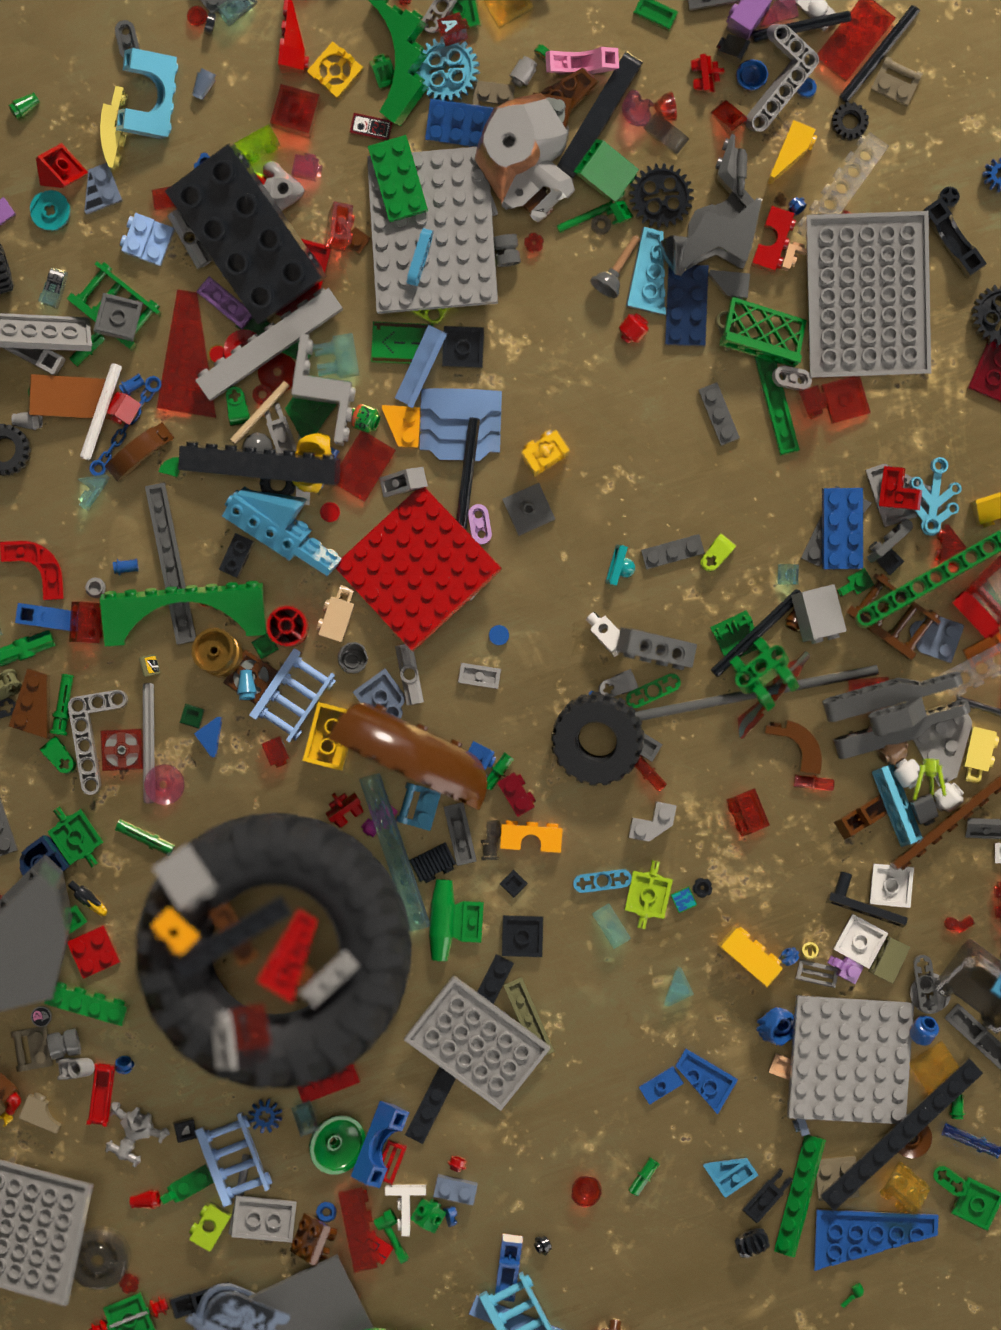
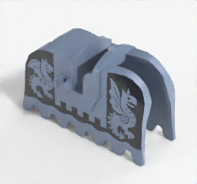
[186,1283,290,1330]

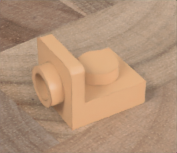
[780,242,807,271]

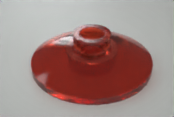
[258,353,296,392]

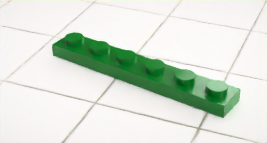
[774,1134,826,1257]

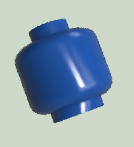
[909,1015,939,1046]

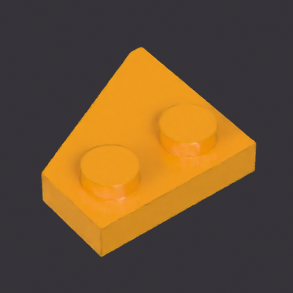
[382,405,421,448]

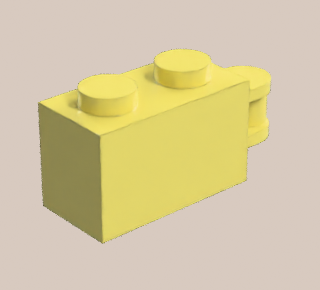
[962,727,999,784]

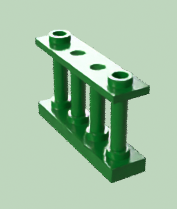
[67,261,162,351]

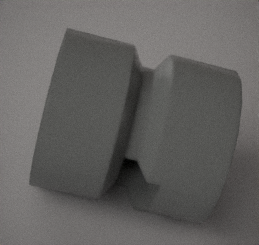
[494,234,521,267]
[47,1028,81,1060]

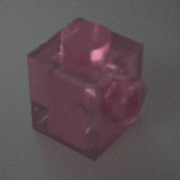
[291,153,323,182]

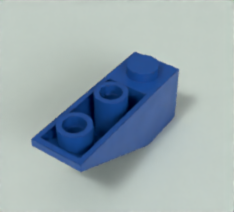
[15,603,81,632]

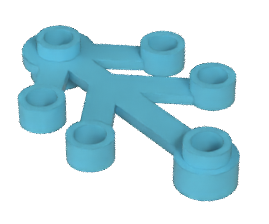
[909,457,962,536]

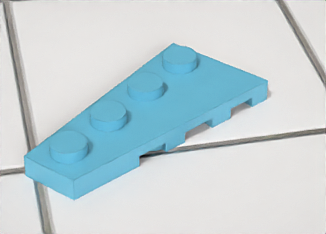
[626,227,666,315]

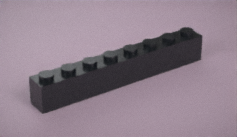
[178,441,341,485]

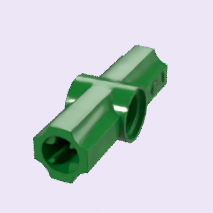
[0,630,56,667]

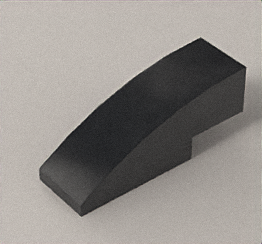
[168,1281,229,1319]

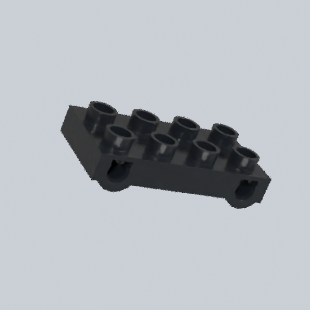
[165,143,327,324]

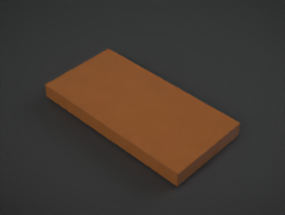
[28,374,111,420]

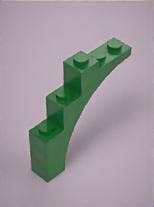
[368,0,428,126]

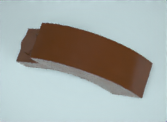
[105,422,174,482]
[764,720,822,775]

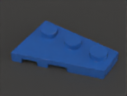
[675,1048,738,1114]

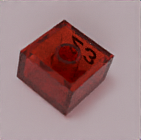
[270,84,321,137]

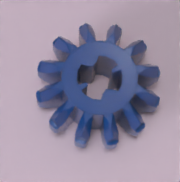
[982,158,1001,193]
[248,1098,283,1133]

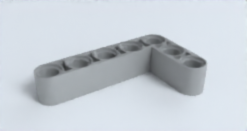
[745,24,819,132]
[68,690,128,795]

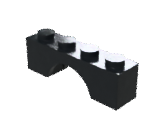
[923,198,987,278]

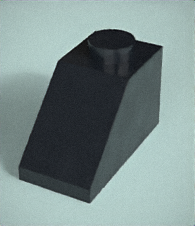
[716,34,750,67]

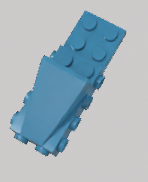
[222,486,342,576]

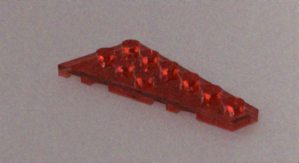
[157,289,217,419]

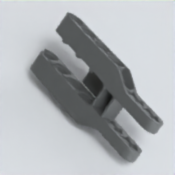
[822,672,971,759]

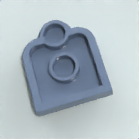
[909,617,964,663]
[353,668,405,719]

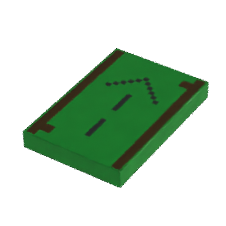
[371,321,433,364]

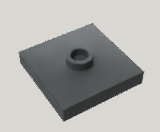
[94,293,143,342]
[502,483,555,536]

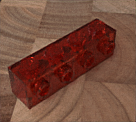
[338,1186,381,1273]

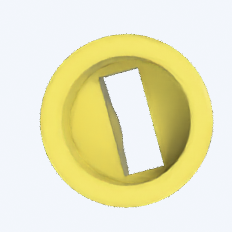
[802,942,818,960]

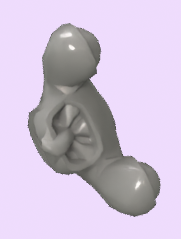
[263,161,305,211]

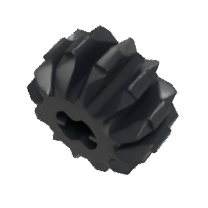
[734,1228,770,1258]

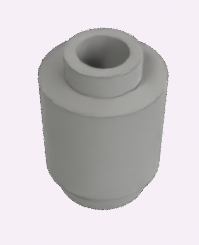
[510,56,537,88]

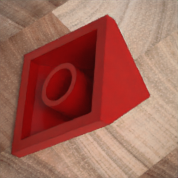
[36,143,88,188]

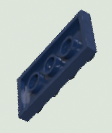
[665,265,709,346]

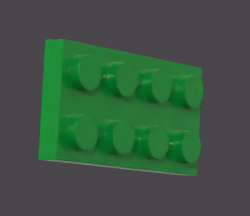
[368,135,428,223]

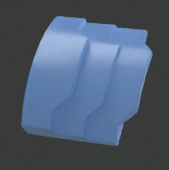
[420,388,502,461]

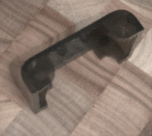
[935,939,1001,1034]

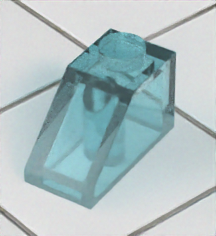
[592,903,631,949]

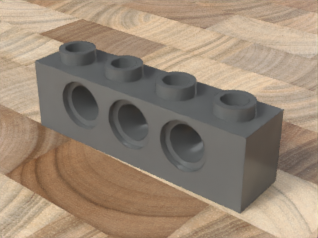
[616,627,697,670]

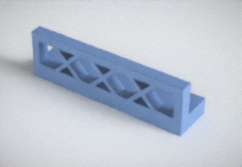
[395,325,447,408]

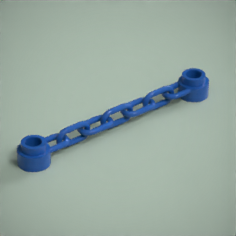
[90,376,162,477]

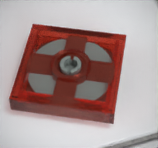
[101,729,143,771]

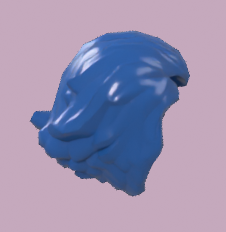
[756,1007,794,1046]

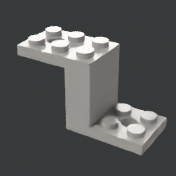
[292,334,356,446]

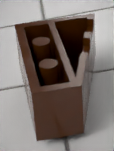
[9,668,50,739]

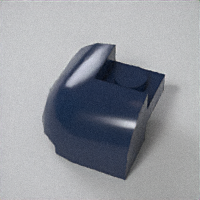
[19,835,70,876]

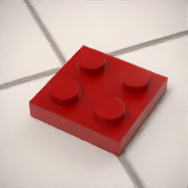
[67,925,121,979]

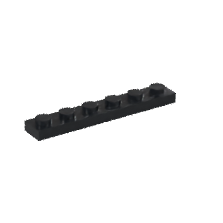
[173,896,292,978]

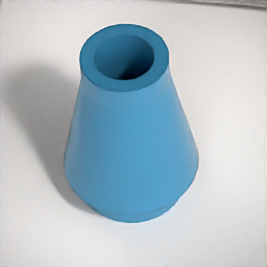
[237,670,257,700]

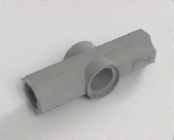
[168,209,212,269]
[395,644,424,706]

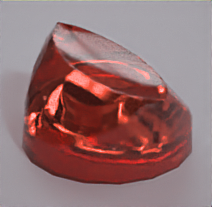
[654,91,677,121]

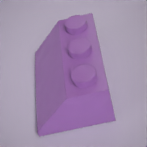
[726,0,772,40]

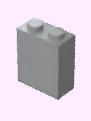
[791,584,847,644]
[153,844,218,911]

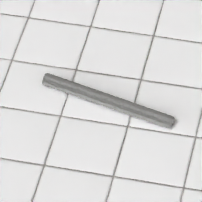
[143,683,155,803]

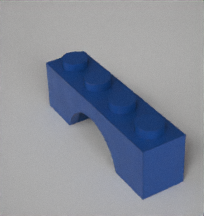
[351,1101,409,1188]

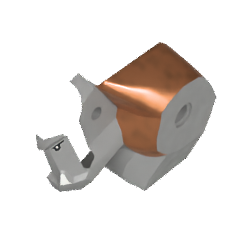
[475,93,575,222]

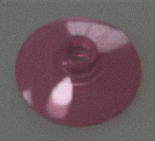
[144,764,184,805]

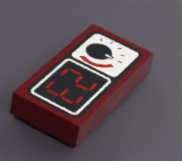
[350,113,393,141]

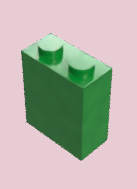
[573,139,639,202]

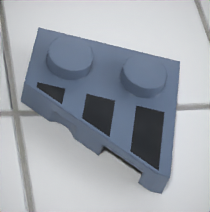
[85,163,123,215]

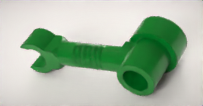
[374,1209,409,1264]

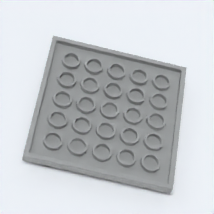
[787,995,914,1124]
[0,1159,93,1306]

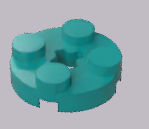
[30,190,71,231]

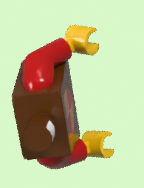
[0,1072,21,1127]

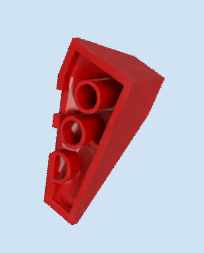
[278,0,309,74]

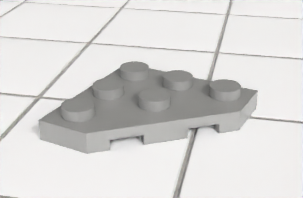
[865,464,942,527]
[913,714,973,787]

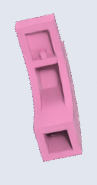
[545,47,619,75]

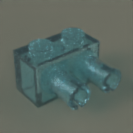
[314,333,360,379]

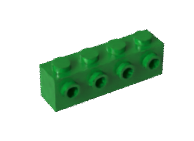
[44,981,130,1026]

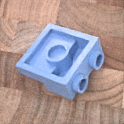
[120,213,174,266]

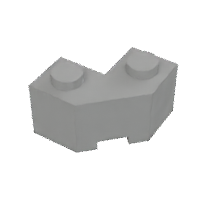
[628,802,677,842]

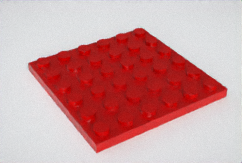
[336,487,502,652]

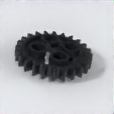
[629,163,694,229]
[971,285,1001,348]

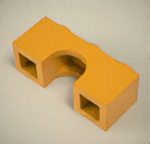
[500,820,563,853]

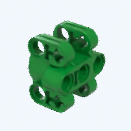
[729,637,800,711]

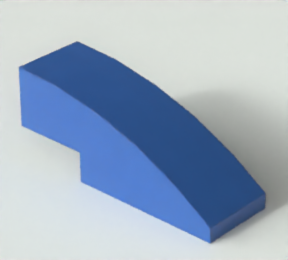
[495,1234,523,1302]

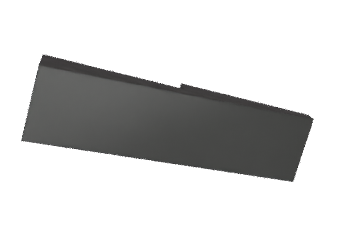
[945,1003,1001,1070]

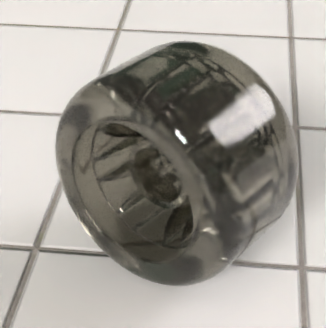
[74,1226,131,1290]

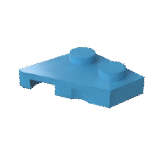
[703,1158,758,1198]

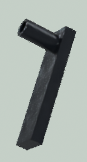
[826,872,908,928]

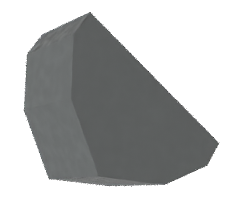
[0,854,73,1011]

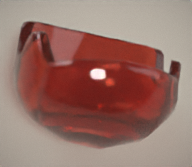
[571,1175,602,1208]

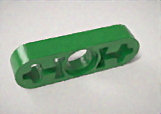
[626,673,681,708]

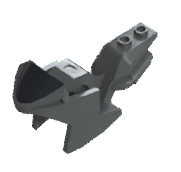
[659,134,762,276]

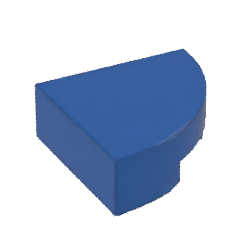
[443,1206,457,1228]

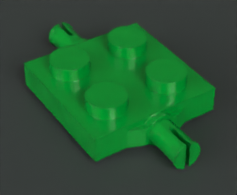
[48,806,104,868]

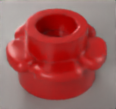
[447,1156,467,1172]

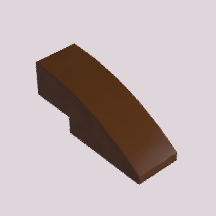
[834,794,888,840]

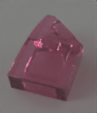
[760,0,799,27]

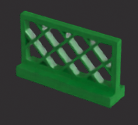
[719,297,807,367]

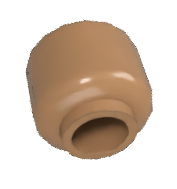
[878,741,909,765]

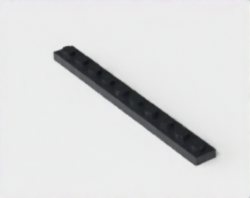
[405,954,514,1144]
[820,1058,983,1211]

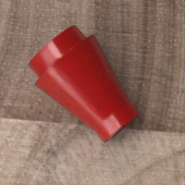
[129,1189,161,1209]

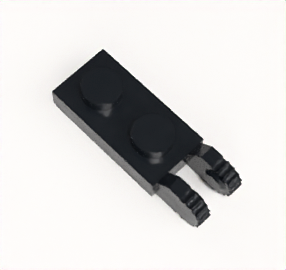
[741,1168,793,1223]

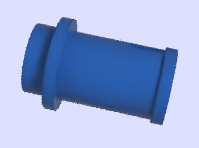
[118,373,145,396]
[113,559,139,575]

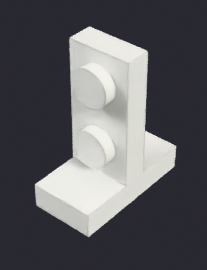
[385,1185,426,1236]

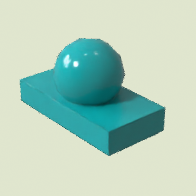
[605,545,635,586]

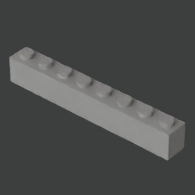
[196,288,343,402]

